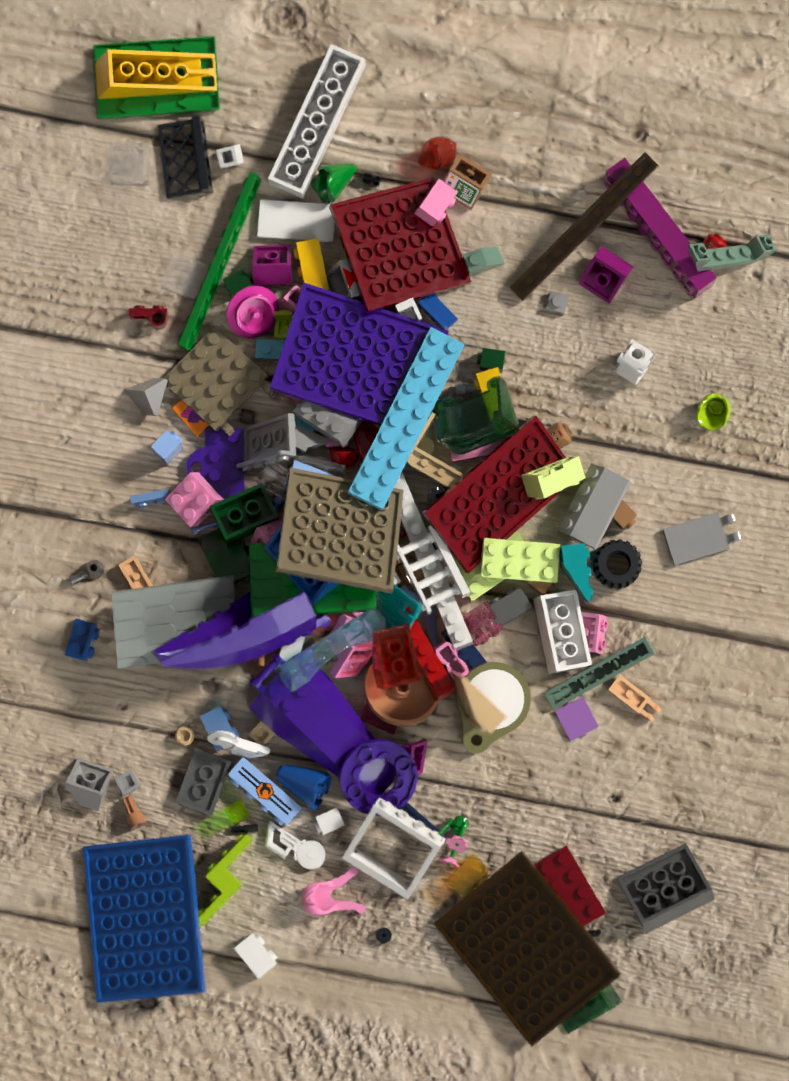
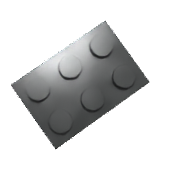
[175,748,232,816]

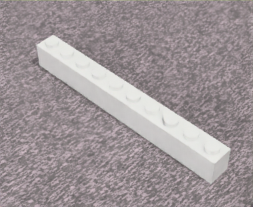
[394,472,473,651]

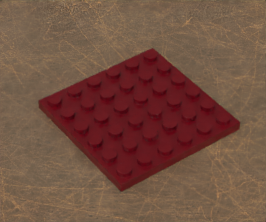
[329,177,471,313]

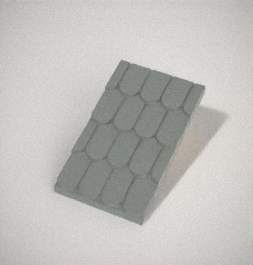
[111,575,236,669]

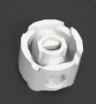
[613,339,656,385]

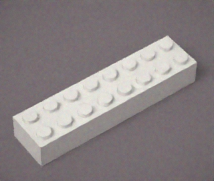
[268,44,366,199]

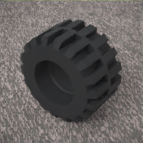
[593,539,642,590]

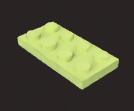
[480,538,560,583]

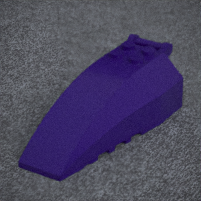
[151,591,330,669]
[248,652,397,795]

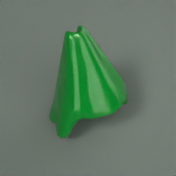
[312,163,357,204]

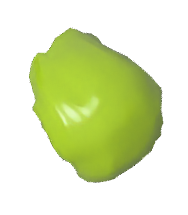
[696,393,731,431]

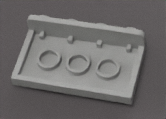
[236,413,296,473]

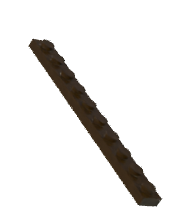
[509,152,659,301]

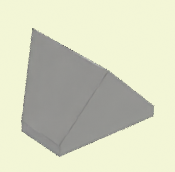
[124,378,168,416]
[295,426,332,456]

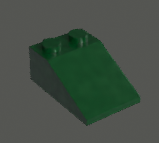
[198,529,249,584]

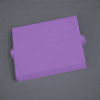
[555,697,599,741]

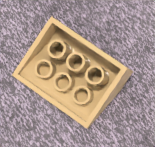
[451,669,507,734]

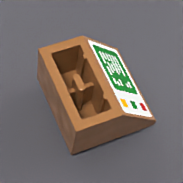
[444,154,492,210]

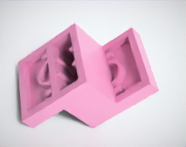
[325,612,377,678]

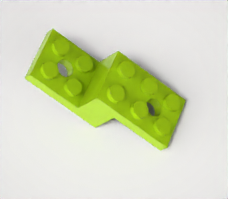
[198,834,254,927]

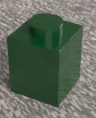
[223,269,254,298]
[477,348,505,373]

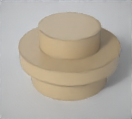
[175,726,195,746]

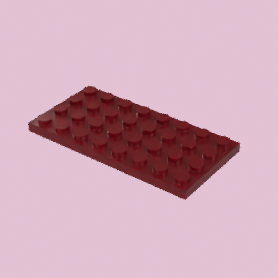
[422,416,566,573]

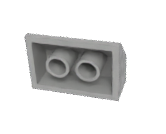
[294,400,363,448]

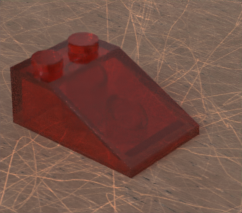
[372,623,421,690]

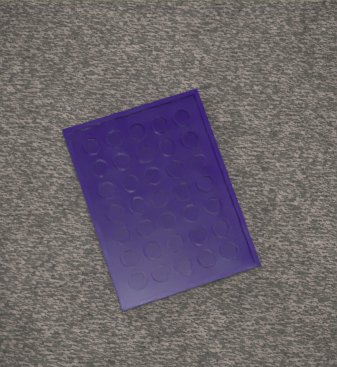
[270,283,449,426]

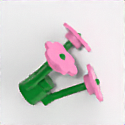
[431,816,469,868]

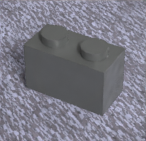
[487,587,532,628]

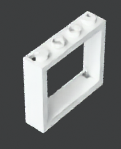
[342,798,445,899]

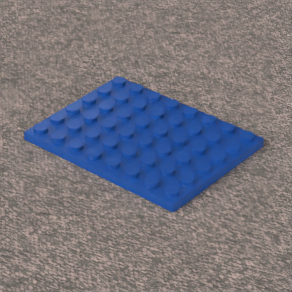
[83,834,206,1003]

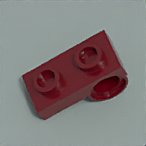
[129,305,169,330]

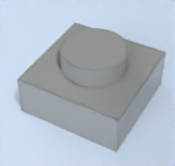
[546,291,569,315]
[114,769,141,796]

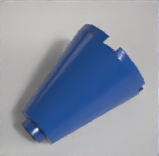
[276,764,332,810]

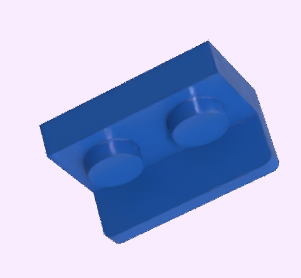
[64,618,100,662]

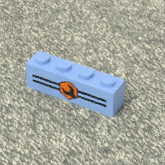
[228,757,302,826]

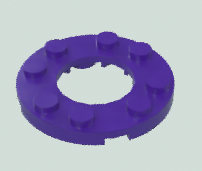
[339,739,418,816]

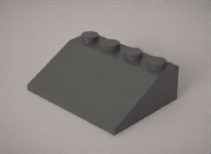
[617,843,715,934]

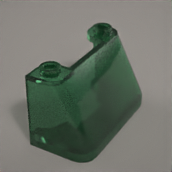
[435,376,519,454]

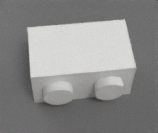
[234,933,278,979]

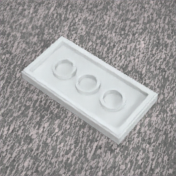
[257,200,334,243]

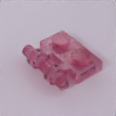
[462,601,503,646]

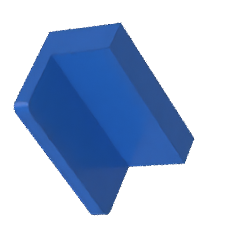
[418,294,458,330]

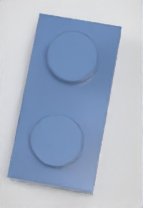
[130,489,170,508]

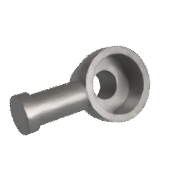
[69,560,104,586]

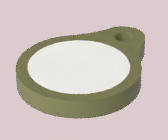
[456,662,531,754]

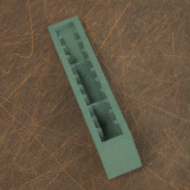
[544,637,656,710]

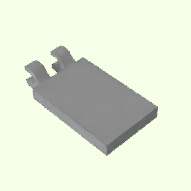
[663,512,741,566]

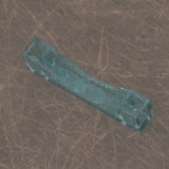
[280,609,385,692]

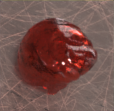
[418,136,457,170]

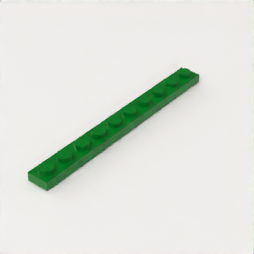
[178,172,262,352]

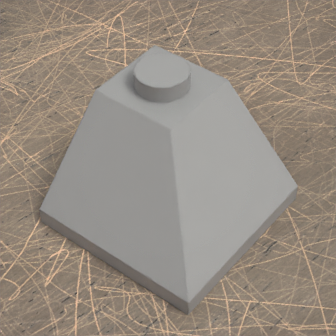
[65,758,114,811]

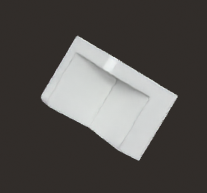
[395,297,422,321]

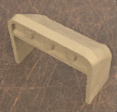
[407,412,475,489]

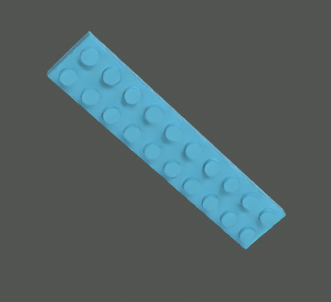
[348,327,465,511]

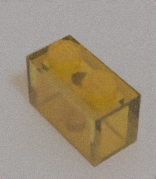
[446,854,490,898]

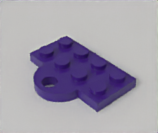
[186,428,245,499]

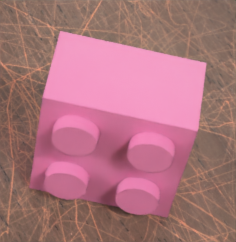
[165,472,224,527]

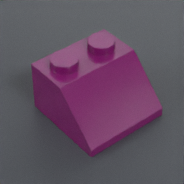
[253,244,292,286]
[578,247,633,304]

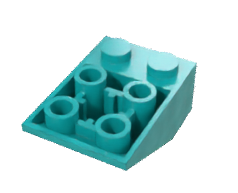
[559,543,594,603]

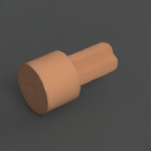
[122,796,146,830]

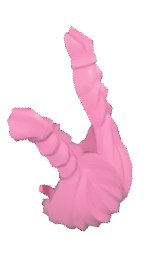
[301,867,366,916]

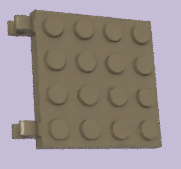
[163,327,274,436]

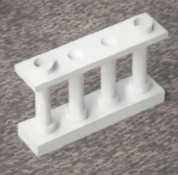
[396,526,470,615]

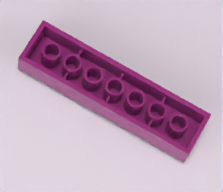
[604,157,717,299]

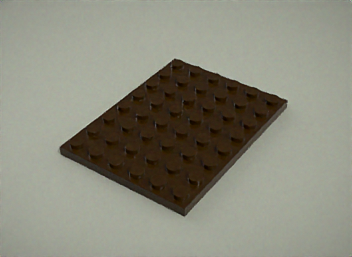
[433,850,622,1047]

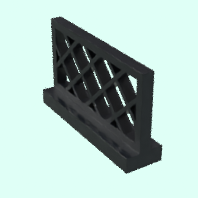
[158,115,213,199]

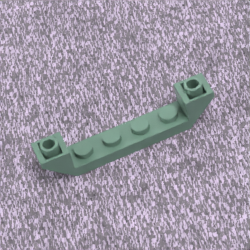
[687,234,777,271]

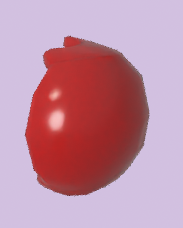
[330,447,359,468]

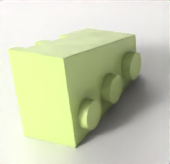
[521,456,585,500]

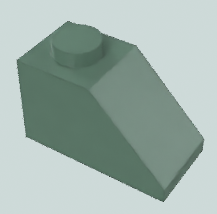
[463,246,505,276]

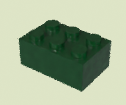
[210,483,279,545]

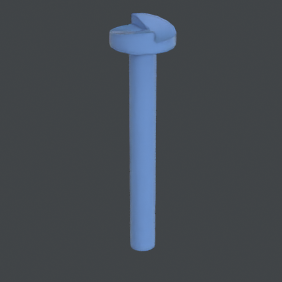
[190,522,217,536]

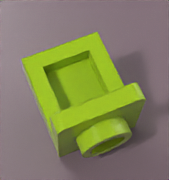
[274,310,294,340]

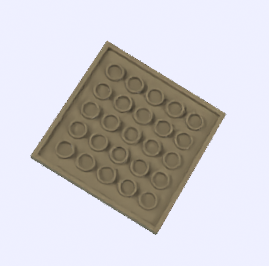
[276,468,404,593]

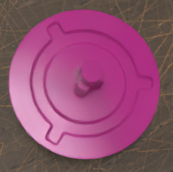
[226,286,280,338]

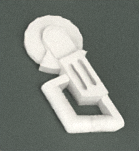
[207,731,270,759]
[264,821,325,869]

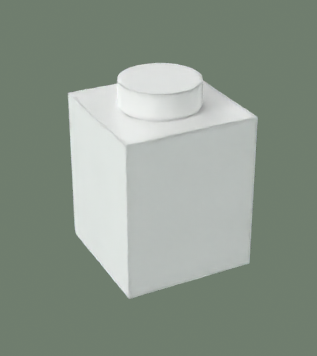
[216,144,244,168]
[314,808,345,835]

